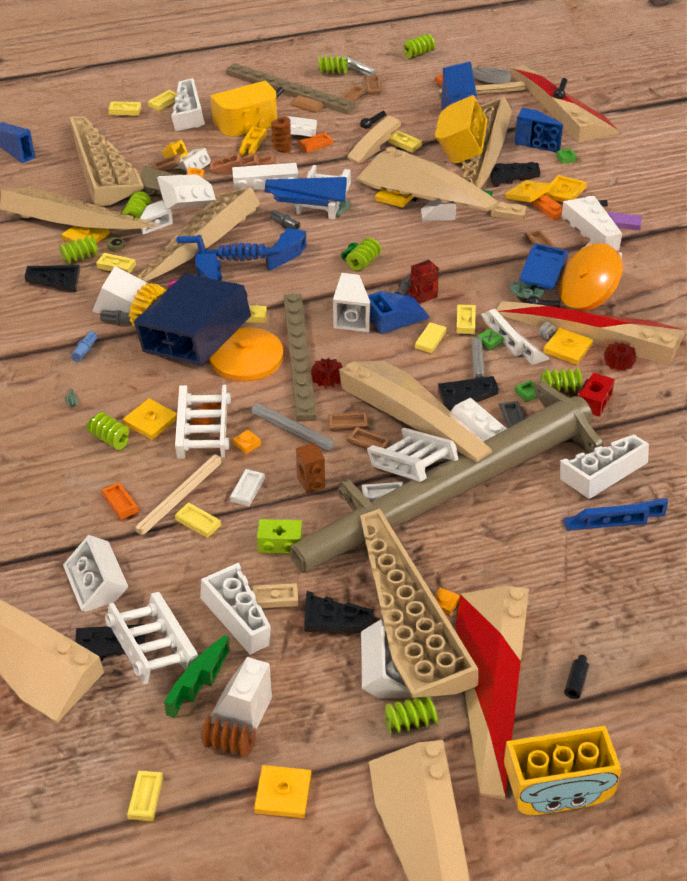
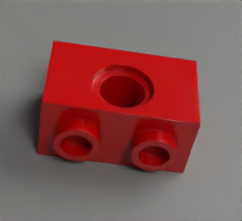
[577,372,615,417]

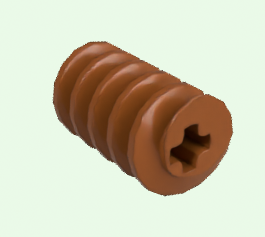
[271,117,292,153]
[201,716,256,757]

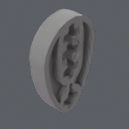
[472,67,511,84]

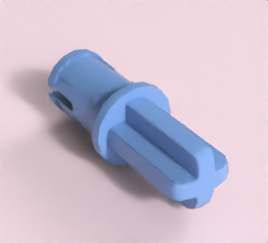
[71,331,98,362]

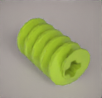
[403,34,435,59]
[318,55,348,74]
[122,191,151,220]
[59,235,98,264]
[346,238,382,271]
[540,368,582,393]
[86,412,129,450]
[385,696,438,735]

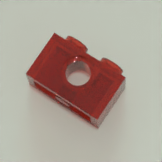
[409,260,439,304]

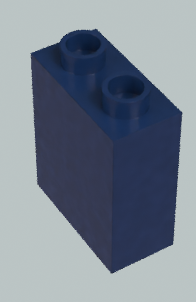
[133,274,251,366]

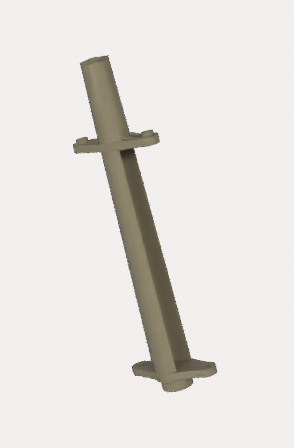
[290,381,604,573]

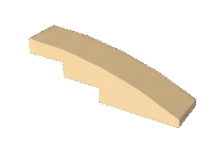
[347,115,401,164]

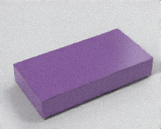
[608,212,642,230]

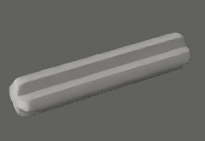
[344,56,376,76]
[471,337,484,378]

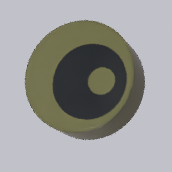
[106,237,124,252]

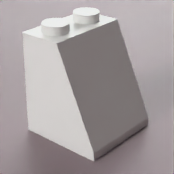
[92,266,147,314]
[333,273,370,332]
[211,657,272,733]

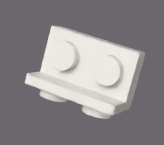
[288,116,317,137]
[174,148,211,173]

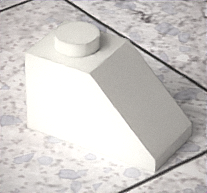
[421,198,456,221]
[140,201,173,234]

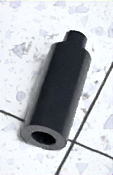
[564,655,589,699]

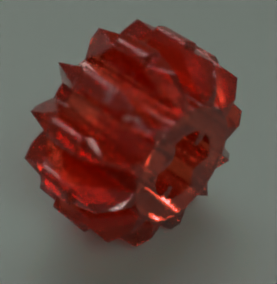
[604,341,637,372]
[311,357,342,388]

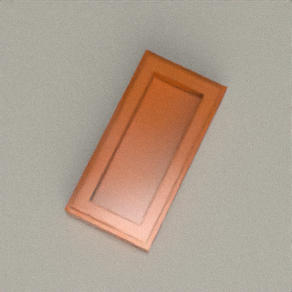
[298,132,333,153]
[101,482,139,520]

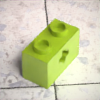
[257,519,303,554]

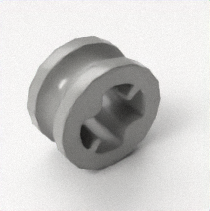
[539,322,557,341]

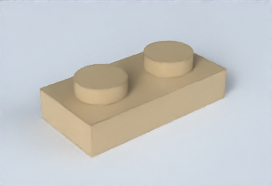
[491,202,527,221]
[253,583,298,608]

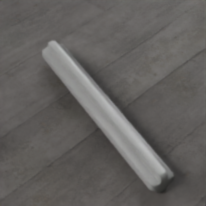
[252,403,334,451]

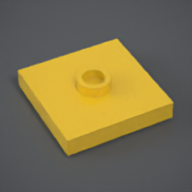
[543,175,587,203]
[505,180,552,202]
[375,188,413,208]
[61,226,110,243]
[543,327,593,365]
[122,398,177,440]
[254,765,312,819]

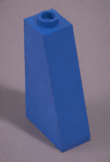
[0,122,35,163]

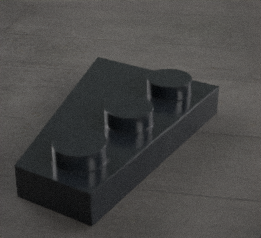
[491,162,541,188]
[25,265,80,292]
[438,376,499,411]
[304,591,373,633]
[75,624,145,661]

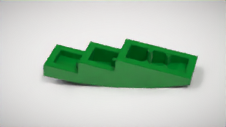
[164,635,230,718]

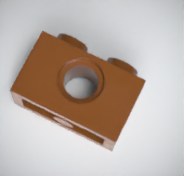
[296,442,325,494]

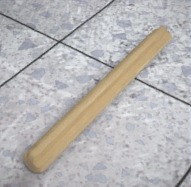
[438,82,525,98]
[135,454,222,535]

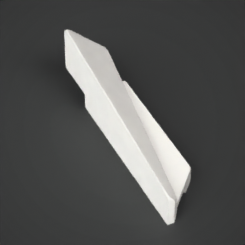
[480,309,550,365]

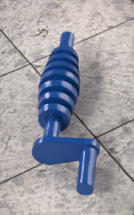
[176,235,281,262]

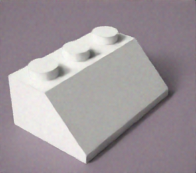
[157,174,216,209]
[451,398,507,441]
[63,535,128,612]
[361,620,412,698]

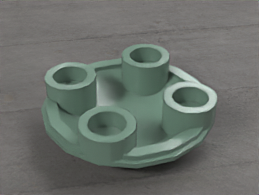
[509,282,545,299]

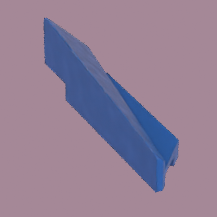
[264,177,347,206]
[564,498,668,531]

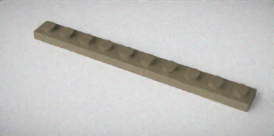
[226,63,356,115]
[284,294,316,422]

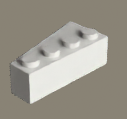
[171,78,205,132]
[561,196,622,251]
[560,435,649,499]
[200,563,271,655]

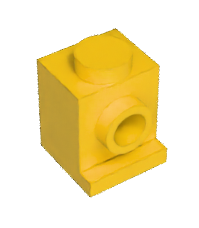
[161,139,189,158]

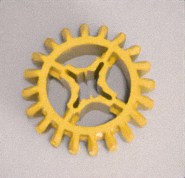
[129,283,166,327]

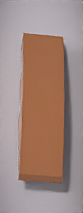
[210,152,276,174]

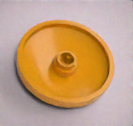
[559,243,623,311]
[209,327,283,382]

